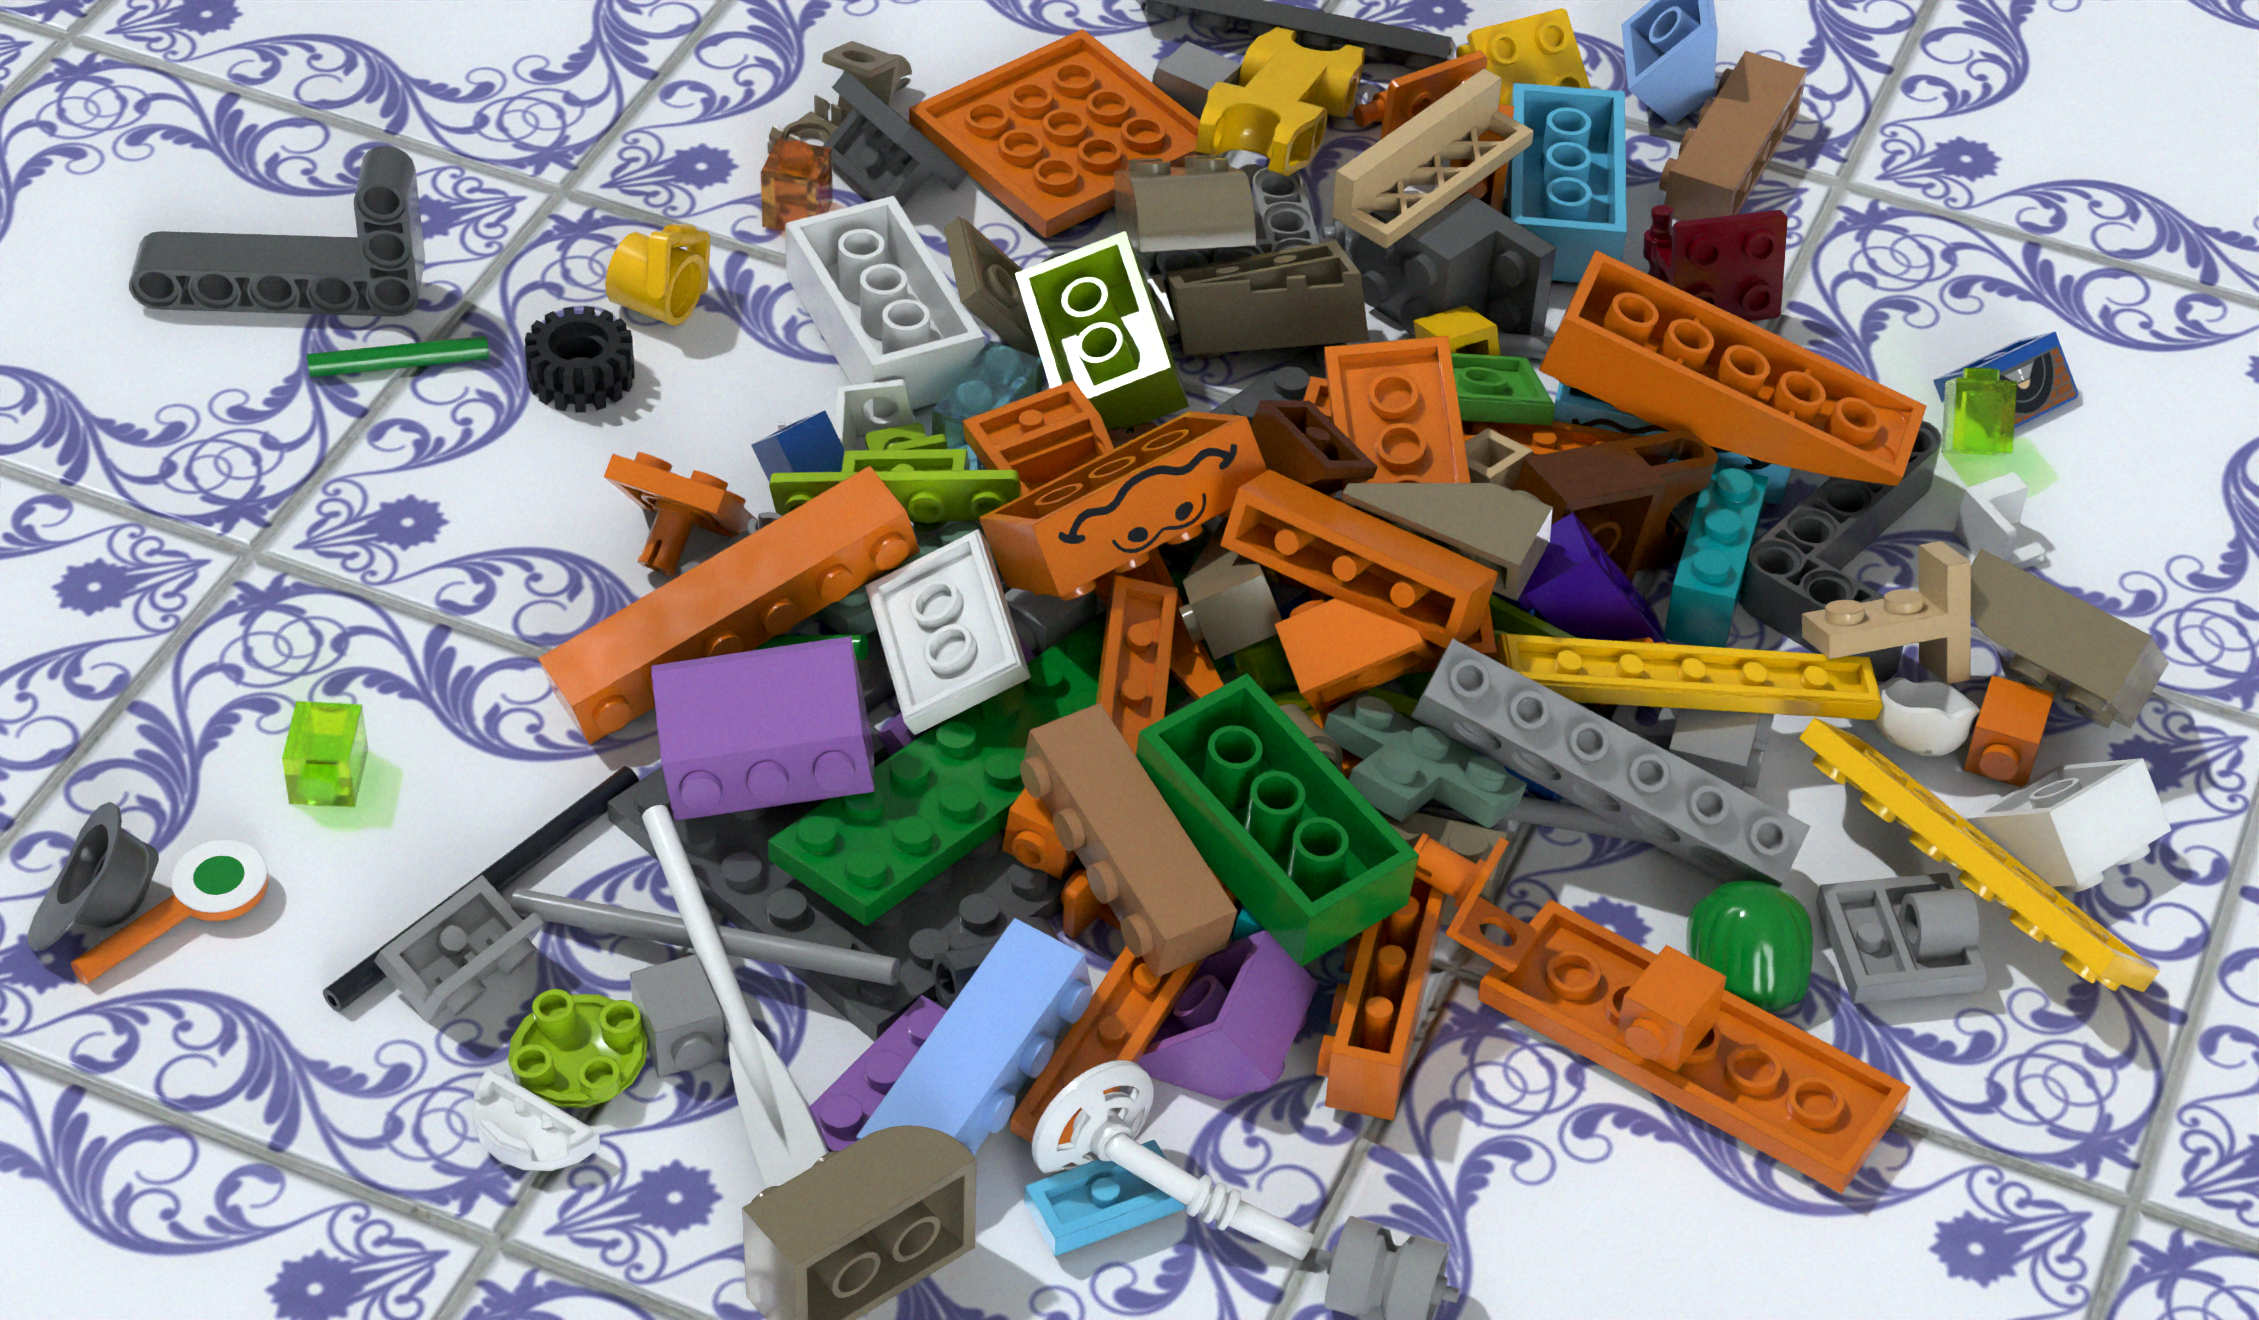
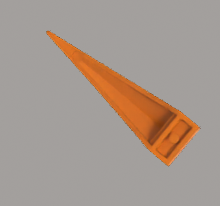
[962,380,1224,700]

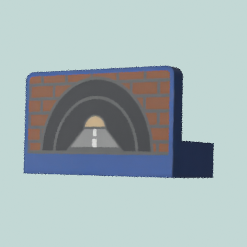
[1933,331,2078,438]

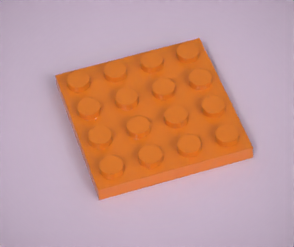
[909,29,1221,239]

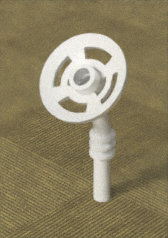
[1032,1060,1314,1261]

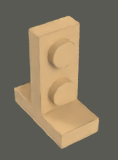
[1802,541,1971,684]

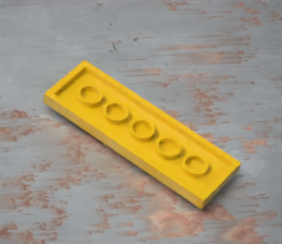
[1799,717,2160,992]

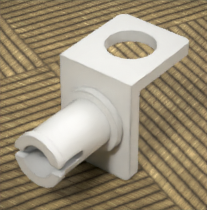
[777,379,915,451]

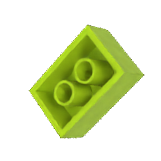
[1015,231,1189,431]

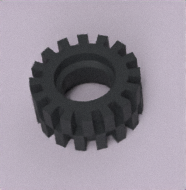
[524,306,635,413]

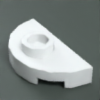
[473,1067,600,1171]

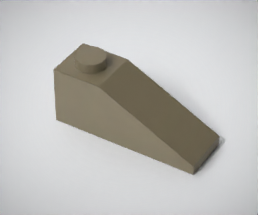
[1342,483,1553,601]
[1179,517,1283,660]

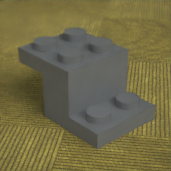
[1356,193,1556,336]

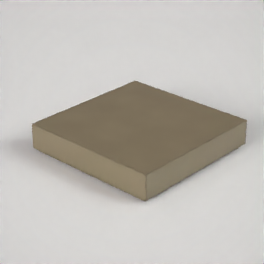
[943,216,1042,365]

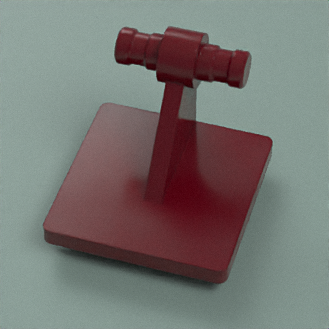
[1643,205,1788,322]

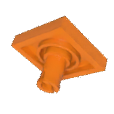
[604,452,759,576]

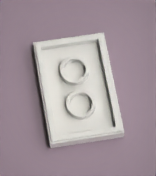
[865,529,1031,735]

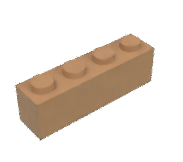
[1659,50,1807,221]
[1020,703,1237,978]

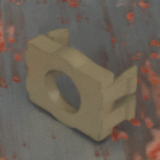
[767,95,847,173]

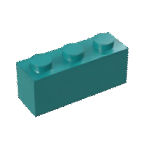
[1664,465,1769,648]

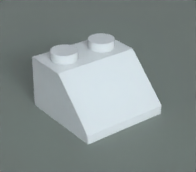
[1966,758,2171,893]

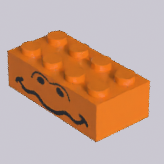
[979,411,1267,601]

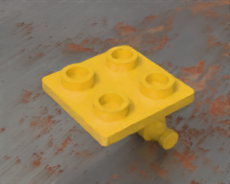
[1456,8,1591,105]

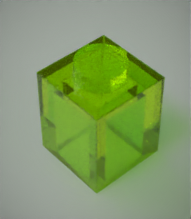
[1941,368,2017,456]
[282,701,368,807]

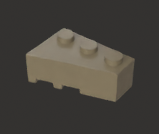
[1165,240,1369,359]

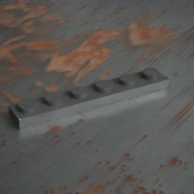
[1136,0,1456,70]

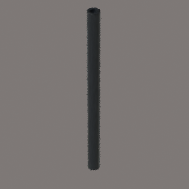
[323,766,639,1012]

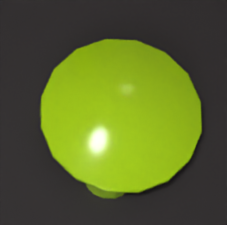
[508,989,648,1108]

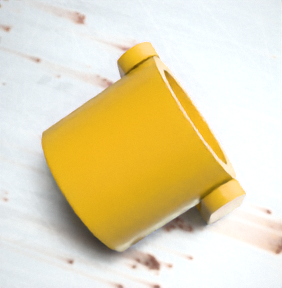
[605,223,710,326]

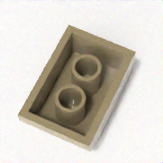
[1114,155,1256,252]
[1971,549,2169,729]
[742,1125,977,1320]

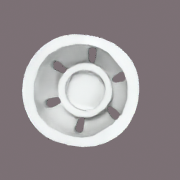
[1873,677,1980,757]

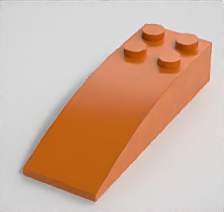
[1539,250,1927,486]

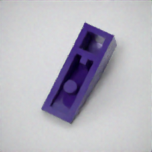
[1518,513,1669,644]

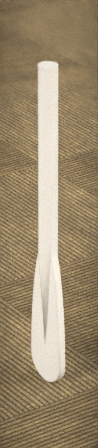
[642,805,829,1188]

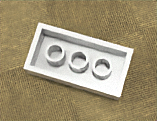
[785,196,985,418]

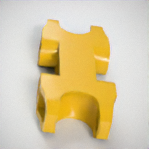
[1195,27,1366,177]

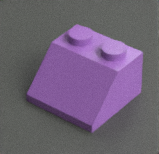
[1137,930,1319,1101]

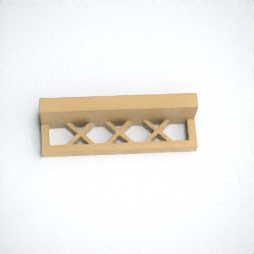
[1332,69,1534,249]

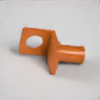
[1414,832,1536,972]

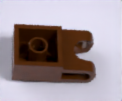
[1514,431,1718,582]

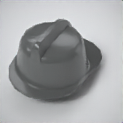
[28,802,159,951]

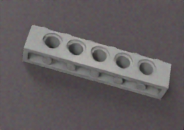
[1410,639,1811,887]

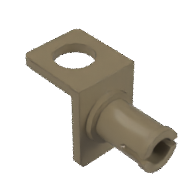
[822,41,912,116]

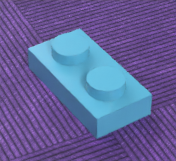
[1024,1139,1185,1257]

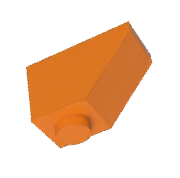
[1275,598,1436,712]

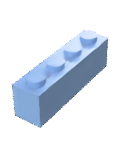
[856,918,1093,1157]

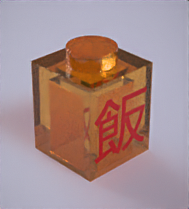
[761,139,833,231]

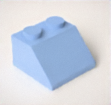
[1621,0,1718,126]

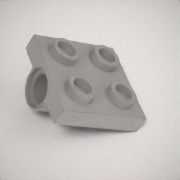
[1816,872,1988,1004]

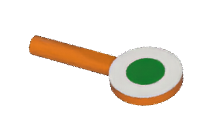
[71,839,269,985]

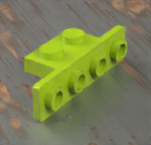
[769,449,1023,523]

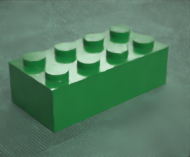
[1136,673,1419,967]

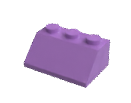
[651,636,874,821]

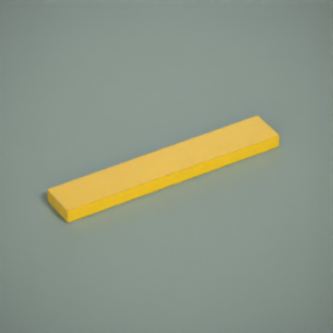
[1496,633,1883,720]

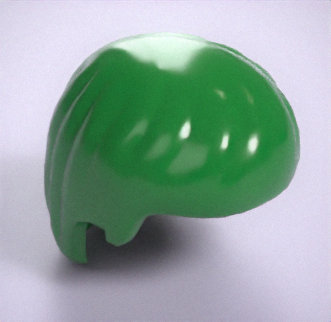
[1686,880,1813,1012]

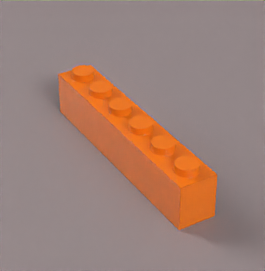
[538,466,920,745]

